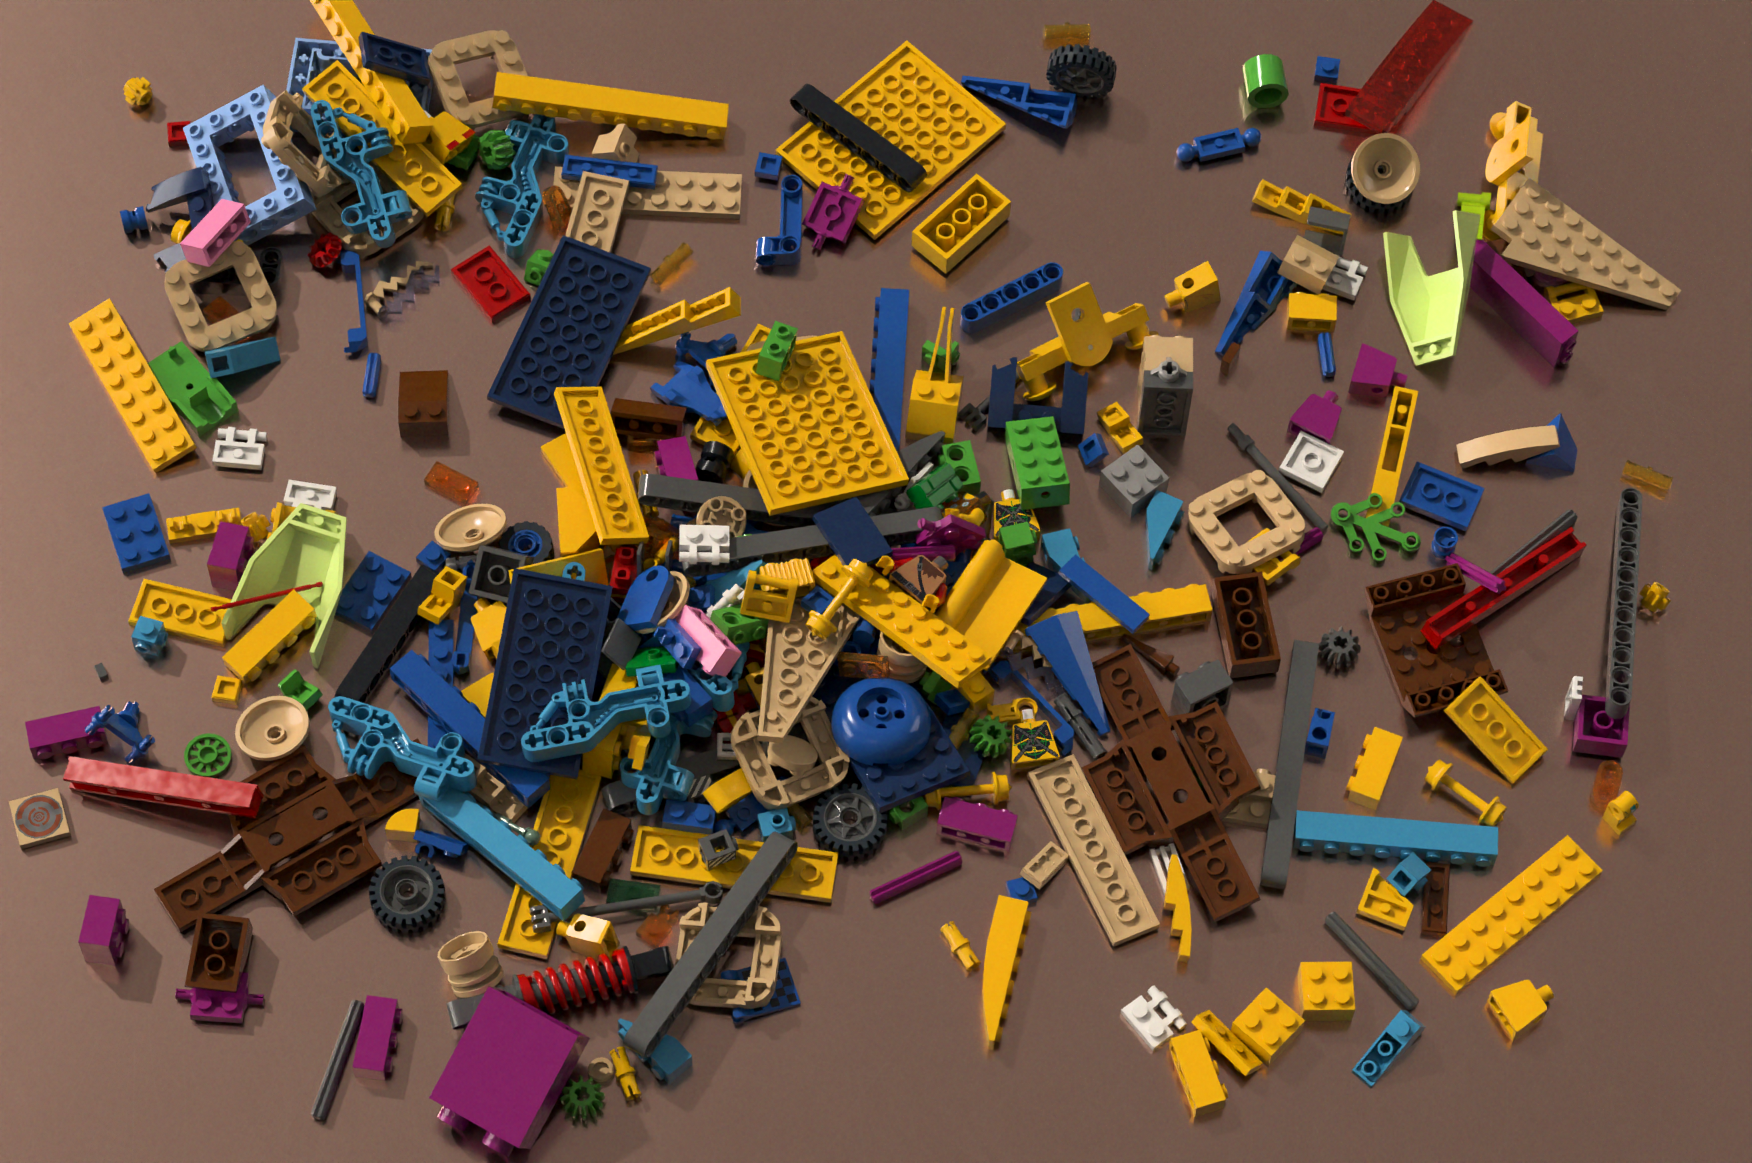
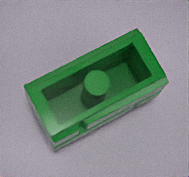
[906,463,963,509]

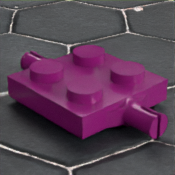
[802,174,865,251]
[915,514,986,556]
[175,972,264,1023]

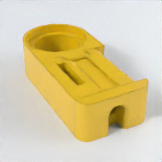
[987,698,1038,726]

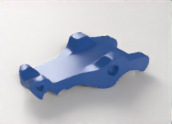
[650,361,727,426]

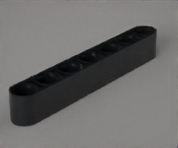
[789,84,927,193]
[334,565,439,703]

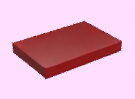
[1314,83,1389,135]
[451,245,531,323]

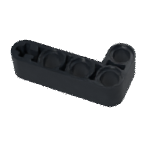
[190,247,284,297]

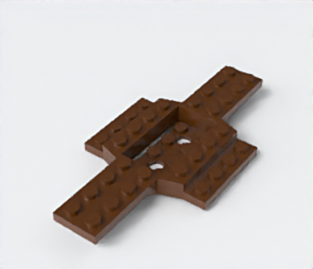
[1081,644,1261,922]
[154,738,421,932]

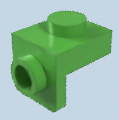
[447,135,480,170]
[524,249,554,286]
[922,340,960,371]
[278,669,323,711]
[919,671,952,706]

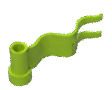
[1457,192,1491,240]

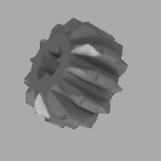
[1319,626,1361,670]

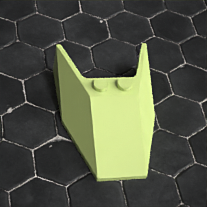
[1383,210,1480,366]
[221,503,347,669]

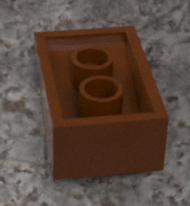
[398,370,449,437]
[185,912,253,993]

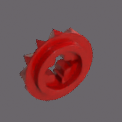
[307,232,342,268]

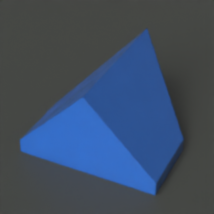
[1526,413,1578,472]

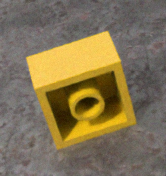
[1298,962,1355,1021]
[1230,988,1305,1067]

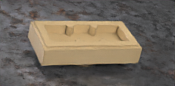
[1020,841,1069,890]

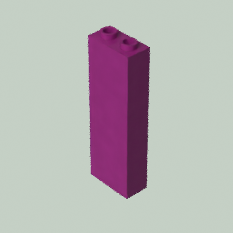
[1457,239,1579,368]

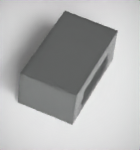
[94,662,108,680]

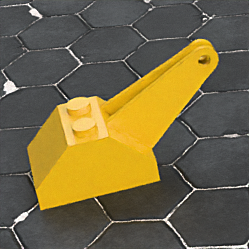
[905,306,964,445]
[556,457,625,558]

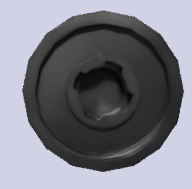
[695,441,734,484]

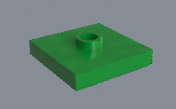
[625,646,679,677]

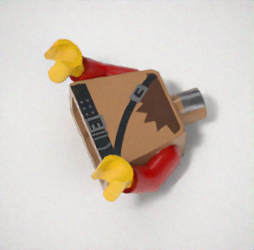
[876,555,948,613]

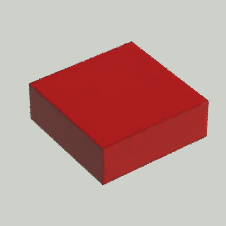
[167,121,191,147]

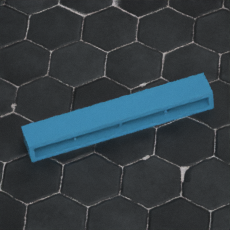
[418,788,585,921]
[1293,810,1498,867]

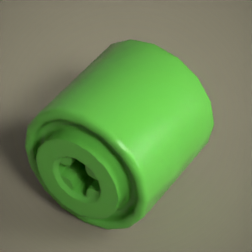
[1242,54,1289,109]

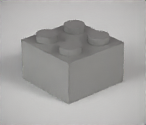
[1099,444,1169,518]

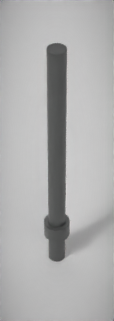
[1227,423,1328,532]

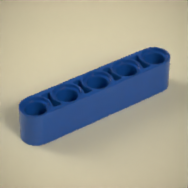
[960,262,1063,334]

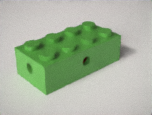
[1006,416,1070,510]

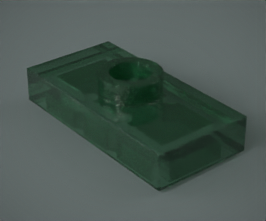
[606,878,661,912]

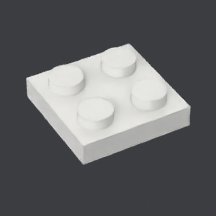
[1279,431,1344,493]

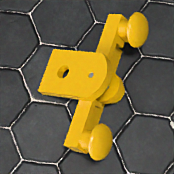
[1483,101,1543,241]
[1016,282,1159,401]

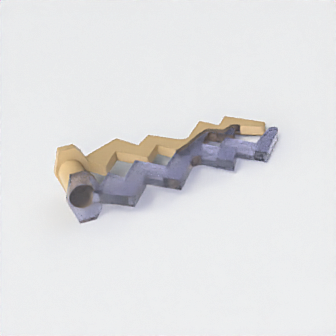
[364,261,440,321]
[999,630,1069,697]

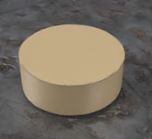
[588,1057,614,1085]

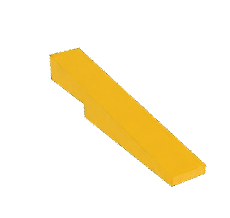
[613,287,741,355]

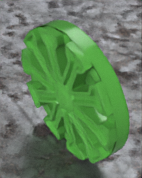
[184,733,232,778]

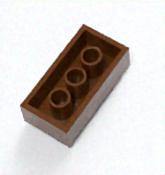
[1211,572,1281,678]

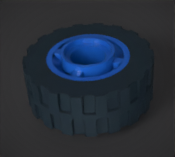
[499,521,554,564]

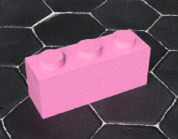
[180,199,251,267]
[675,605,742,677]

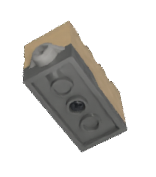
[1137,335,1193,436]

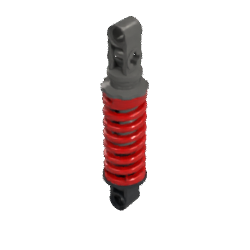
[446,946,674,1030]

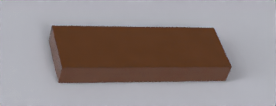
[1420,862,1450,937]

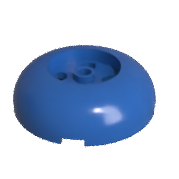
[831,677,931,766]

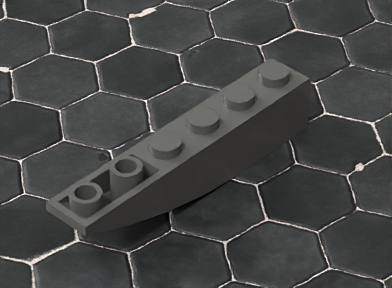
[840,431,945,517]

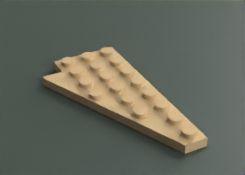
[1491,178,1681,310]
[757,582,860,743]

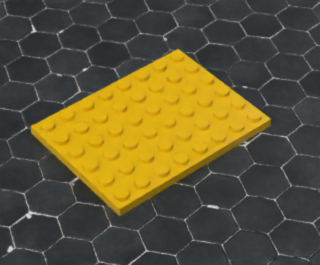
[776,41,1006,240]
[706,331,909,516]

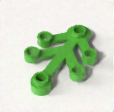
[1331,493,1421,562]

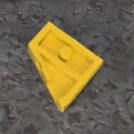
[1356,868,1414,931]

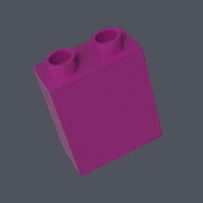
[429,986,590,1156]

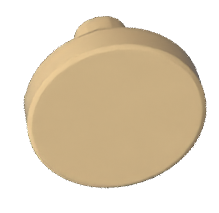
[696,496,746,538]
[767,735,818,776]

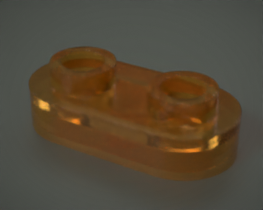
[542,185,572,232]
[1591,760,1623,809]

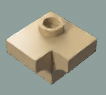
[592,124,639,163]

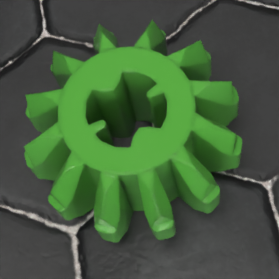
[477,130,516,170]
[970,715,1012,758]
[560,1075,605,1121]

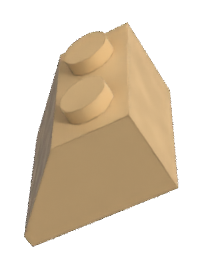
[1277,235,1339,294]

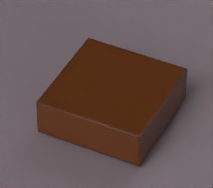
[1220,342,1241,375]

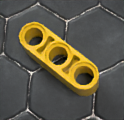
[702,768,752,814]

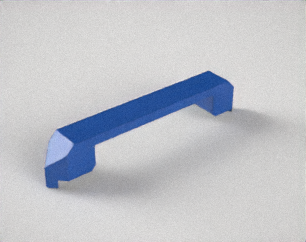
[338,250,368,353]
[452,559,478,674]
[982,661,1074,756]

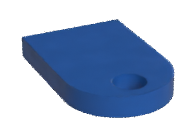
[617,566,674,631]

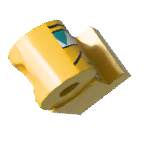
[1602,791,1639,836]

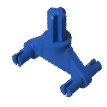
[675,332,738,391]
[85,701,155,765]

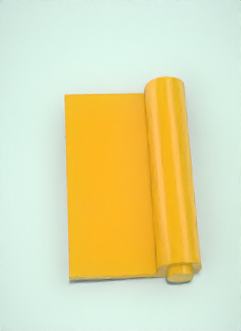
[935,540,1048,671]

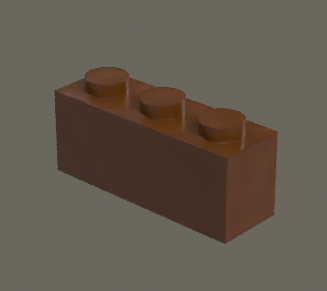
[610,398,687,440]
[571,808,634,893]

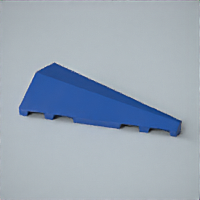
[961,75,1078,129]
[1215,251,1298,356]
[1024,611,1111,736]

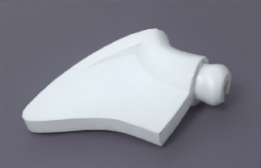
[894,462,934,512]

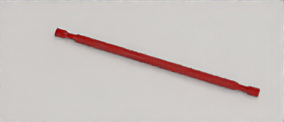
[211,582,323,612]

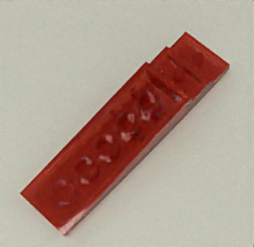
[1345,0,1473,134]

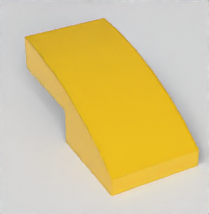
[1097,402,1144,454]

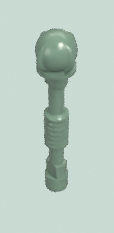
[477,802,541,846]

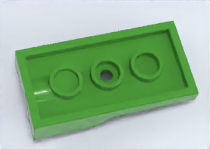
[148,341,238,437]

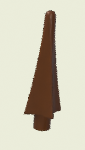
[1122,634,1180,676]

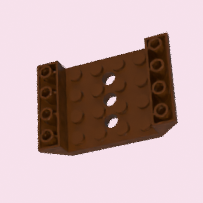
[1365,563,1509,717]

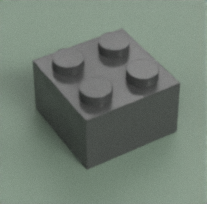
[469,545,534,603]
[1171,659,1233,715]

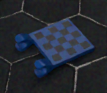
[720,958,801,1024]

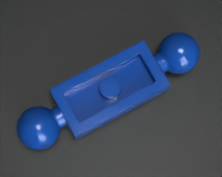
[1177,128,1262,162]
[714,776,788,837]

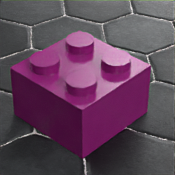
[207,521,256,591]
[1573,694,1630,758]
[78,895,129,966]

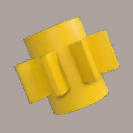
[123,77,153,106]
[240,512,271,542]
[1639,582,1671,612]

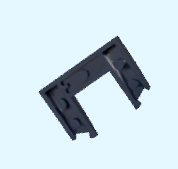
[146,167,214,273]
[988,357,1089,434]

